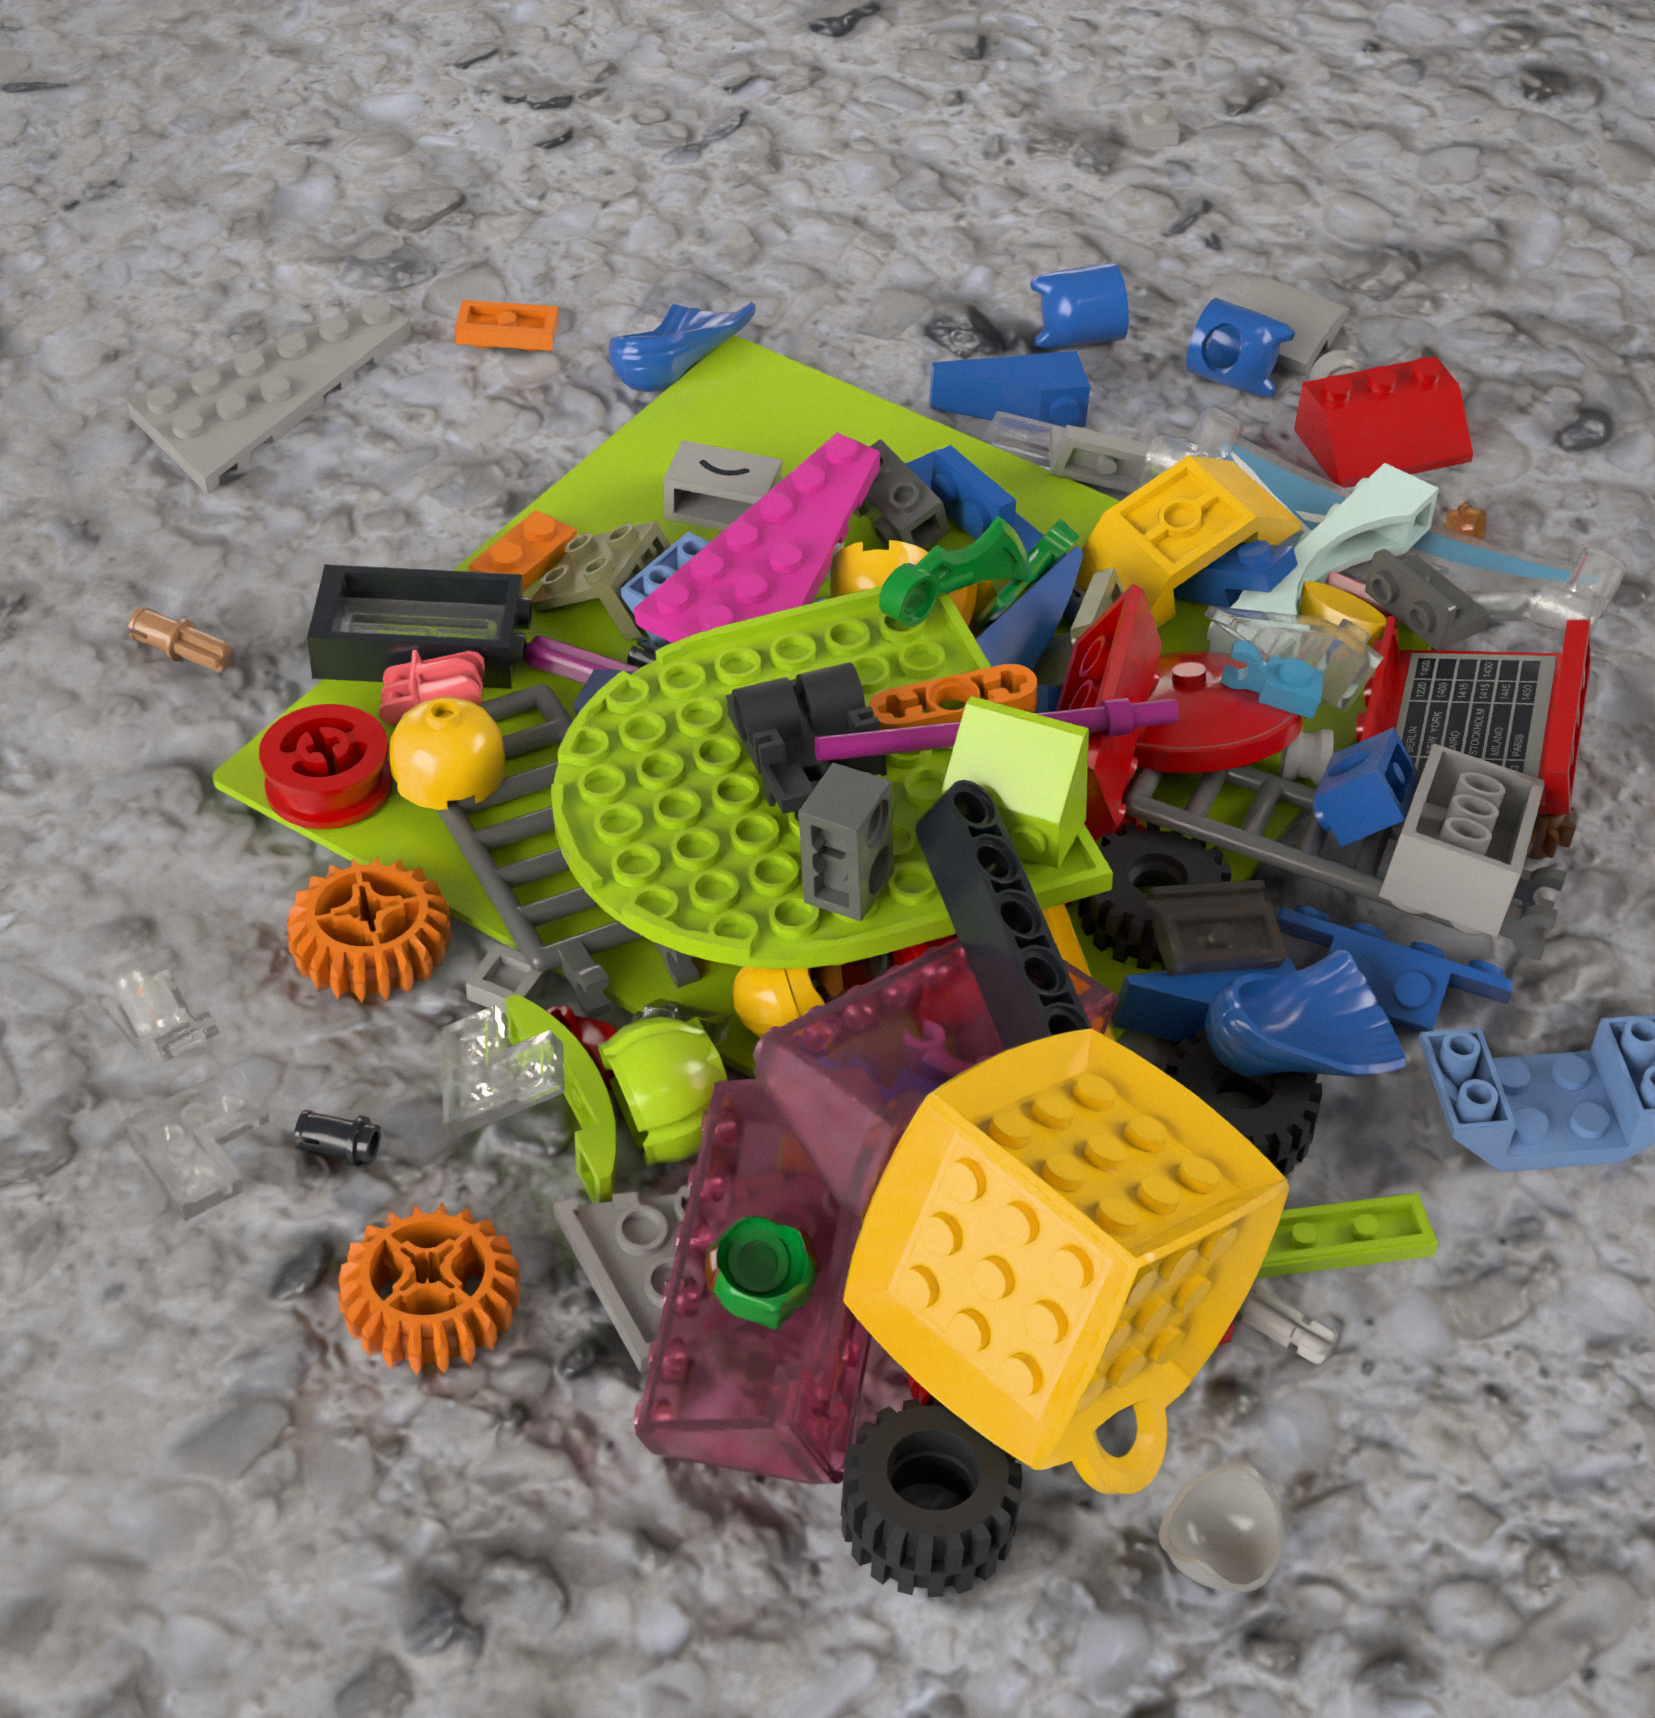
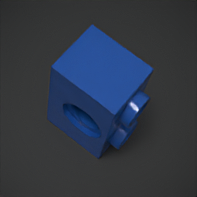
[1313,727,1421,847]

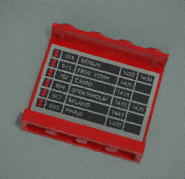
[1356,616,1592,815]

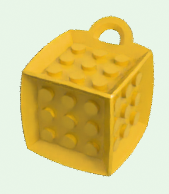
[843,1028,1289,1495]

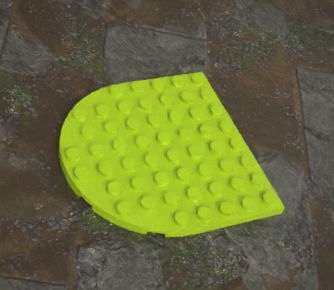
[551,585,1113,969]

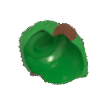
[705,1215,821,1330]

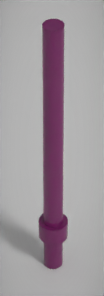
[815,698,1179,762]

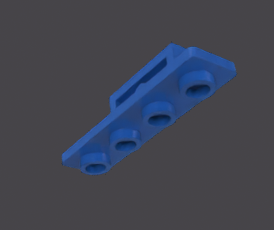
[905,445,1067,583]
[1277,905,1514,1032]

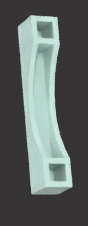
[1207,463,1439,662]

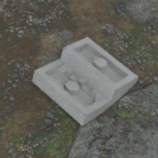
[1237,276,1349,375]

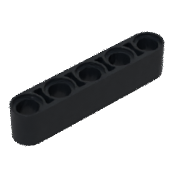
[915,780,1092,1050]

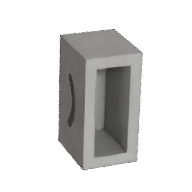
[664,440,782,531]

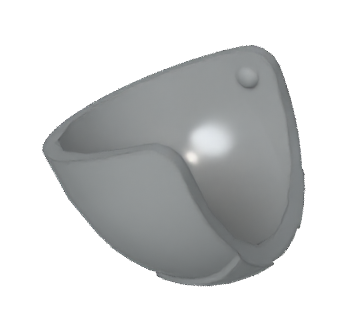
[1159,1463,1284,1593]

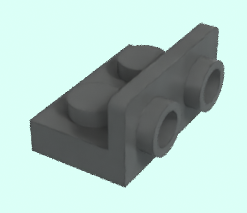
[1365,548,1490,652]

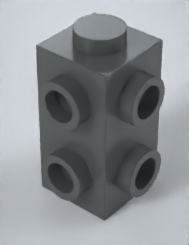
[853,439,951,550]

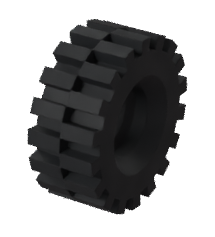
[1078,822,1233,970]
[1165,1028,1323,1176]

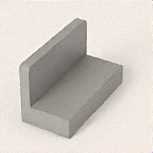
[1049,425,1164,493]

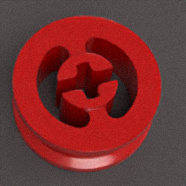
[259,704,393,829]

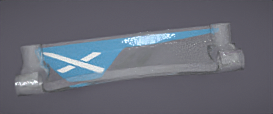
[1143,407,1627,636]

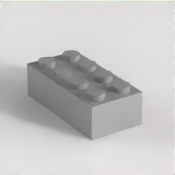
[1379,743,1544,937]

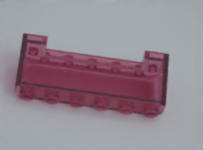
[753,937,1120,1224]
[634,1069,900,1485]

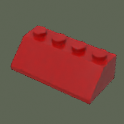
[1055,584,1162,842]

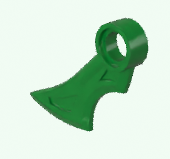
[879,516,1031,627]
[976,518,1080,629]

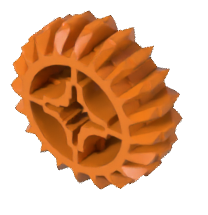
[287,856,452,1004]
[338,1202,520,1375]

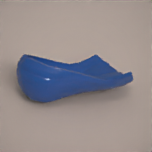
[608,302,756,392]
[1205,949,1406,1077]

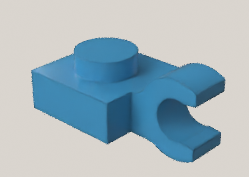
[1221,640,1324,719]

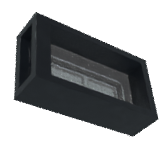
[307,564,532,689]

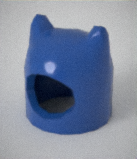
[1030,262,1129,350]
[1186,297,1295,398]

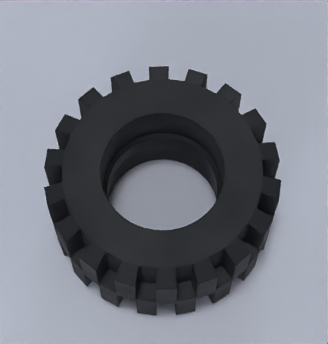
[840,1398,1023,1598]

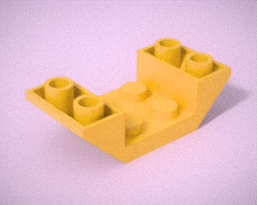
[1075,455,1301,628]

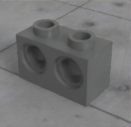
[798,763,894,921]

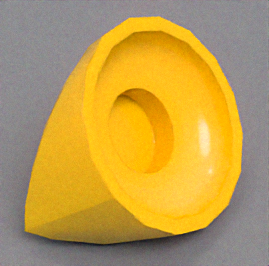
[1299,581,1387,661]

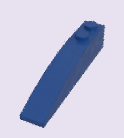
[976,546,1084,671]

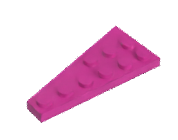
[634,432,880,643]

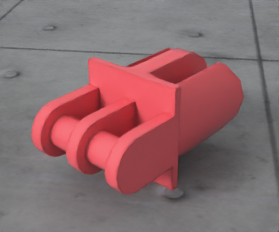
[379,650,485,725]

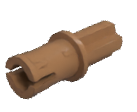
[128,606,234,672]

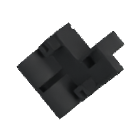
[726,662,887,814]

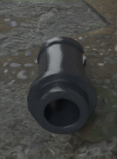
[294,1109,381,1167]

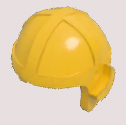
[732,967,841,1042]

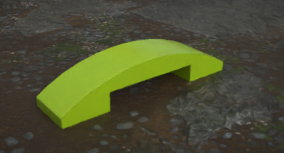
[505,994,617,1204]

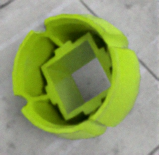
[598,1017,740,1167]

